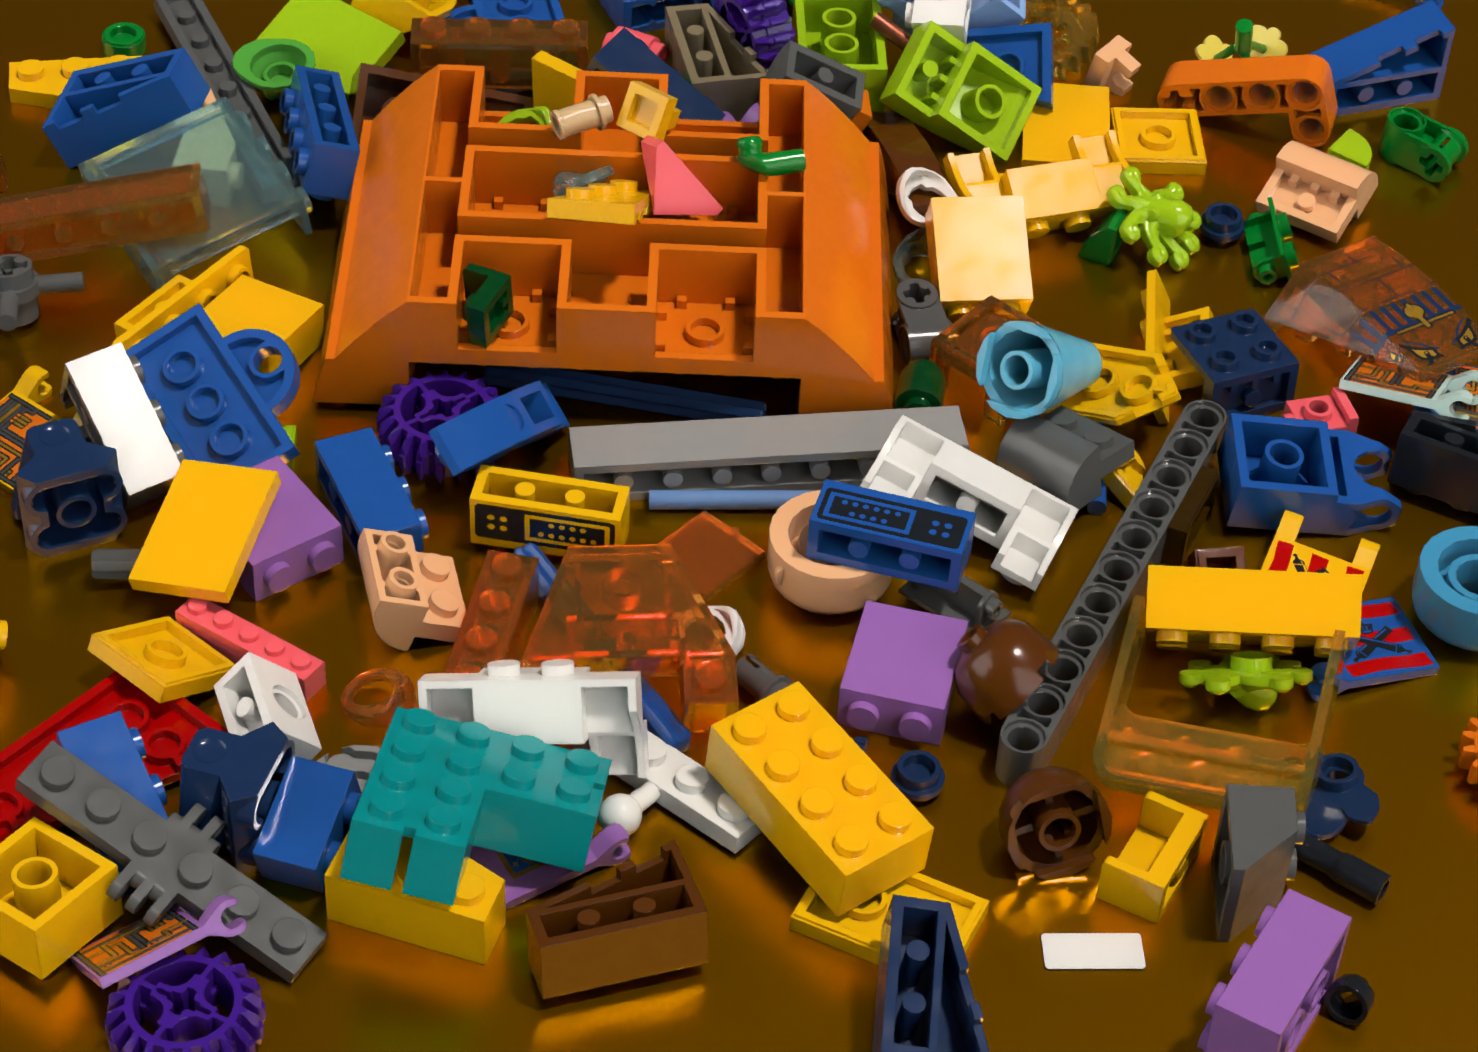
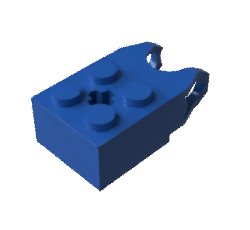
[1217,413,1402,536]

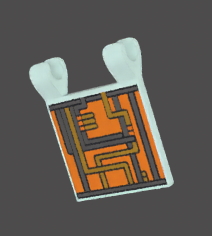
[1338,355,1478,420]

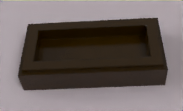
[1161,466,1219,566]

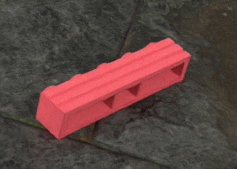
[175,598,326,703]

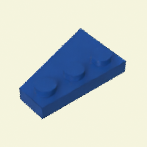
[966,23,1053,110]

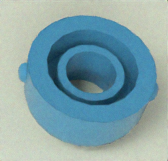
[1412,526,1478,652]

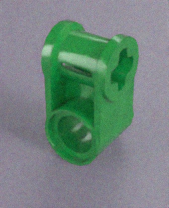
[1378,106,1469,182]

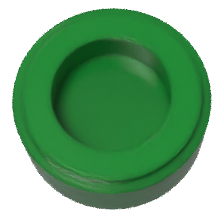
[102,22,147,57]

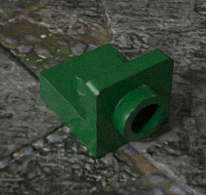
[463,263,514,348]

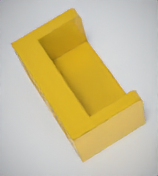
[1096,791,1209,924]

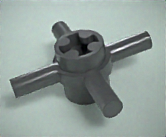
[0,243,85,331]

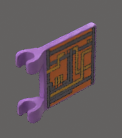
[70,895,247,989]

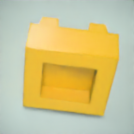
[616,81,681,141]

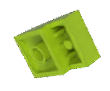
[879,20,1042,163]

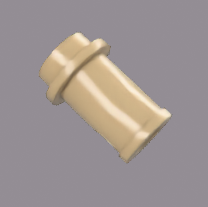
[550,93,614,140]

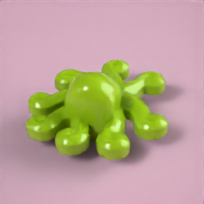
[1106,166,1202,272]
[1179,650,1313,711]

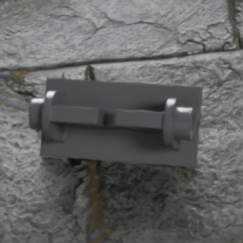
[899,576,1011,631]

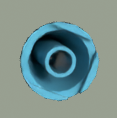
[976,320,1102,419]

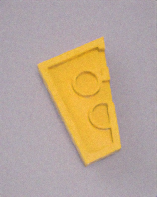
[547,179,653,225]

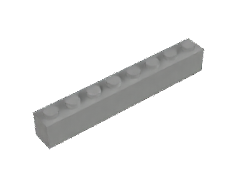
[568,405,969,501]

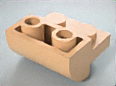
[1255,140,1378,243]
[357,528,470,651]

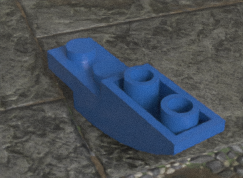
[428,380,570,476]

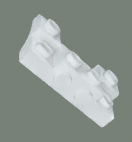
[860,415,1079,591]
[417,659,649,778]

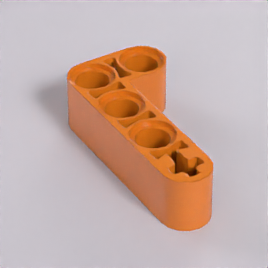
[1157,54,1338,148]

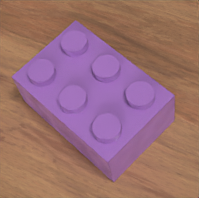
[1197,888,1352,1052]

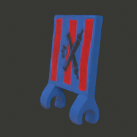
[1305,597,1440,701]

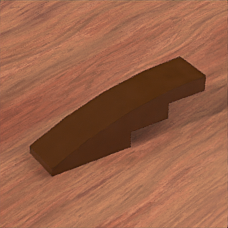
[862,111,949,214]

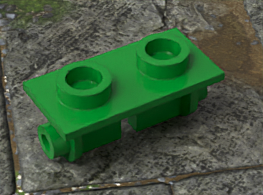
[1244,197,1300,288]

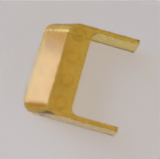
[1093,595,1346,812]

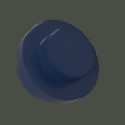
[1199,202,1245,243]
[890,750,945,801]

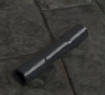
[1294,833,1392,905]

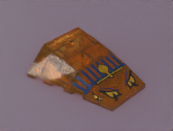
[1264,236,1478,383]

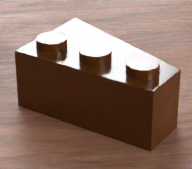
[525,840,709,999]

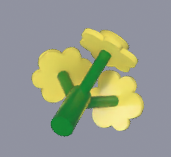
[1195,18,1288,86]

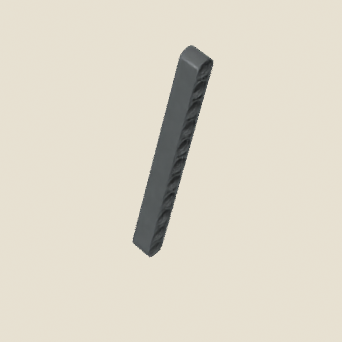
[995,400,1227,787]

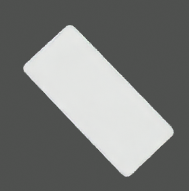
[1041,933,1146,969]

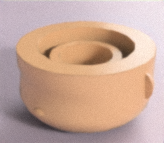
[767,490,892,615]

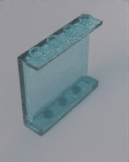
[77,97,313,292]

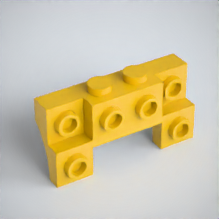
[943,130,1141,239]

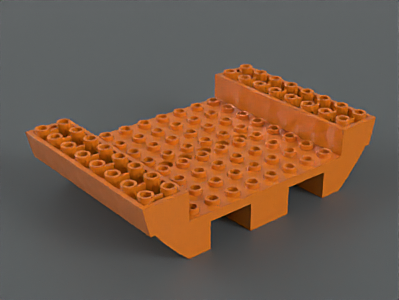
[313,64,894,414]

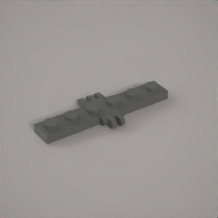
[15,740,328,984]

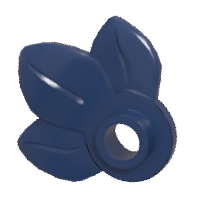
[1275,753,1380,840]

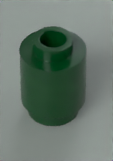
[894,359,946,409]

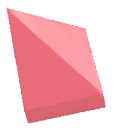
[641,135,723,215]

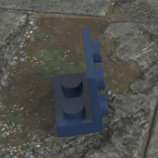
[1170,309,1300,424]

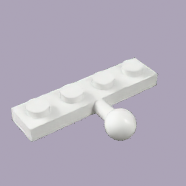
[569,731,762,854]

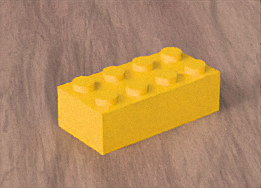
[1145,565,1363,658]
[705,681,934,917]

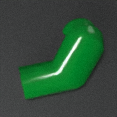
[736,136,806,176]

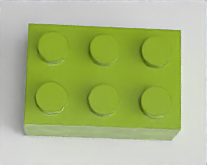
[792,0,888,112]

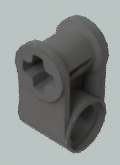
[892,278,956,366]

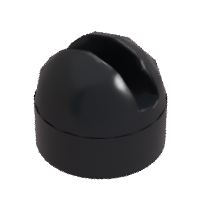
[1324,974,1375,1025]

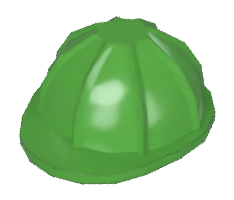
[232,39,316,100]

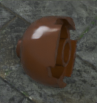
[954,618,1059,725]
[998,766,1112,880]

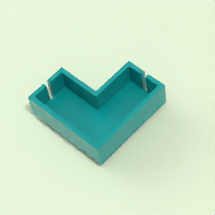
[340,706,612,906]

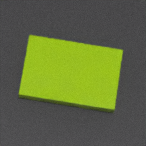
[256,0,406,101]

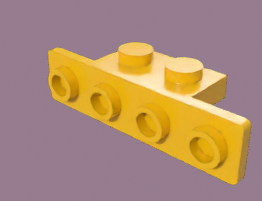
[111,245,254,351]
[1140,269,1214,425]

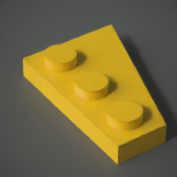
[9,55,142,109]

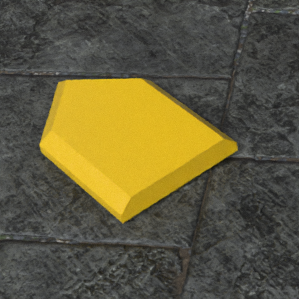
[1044,343,1182,426]

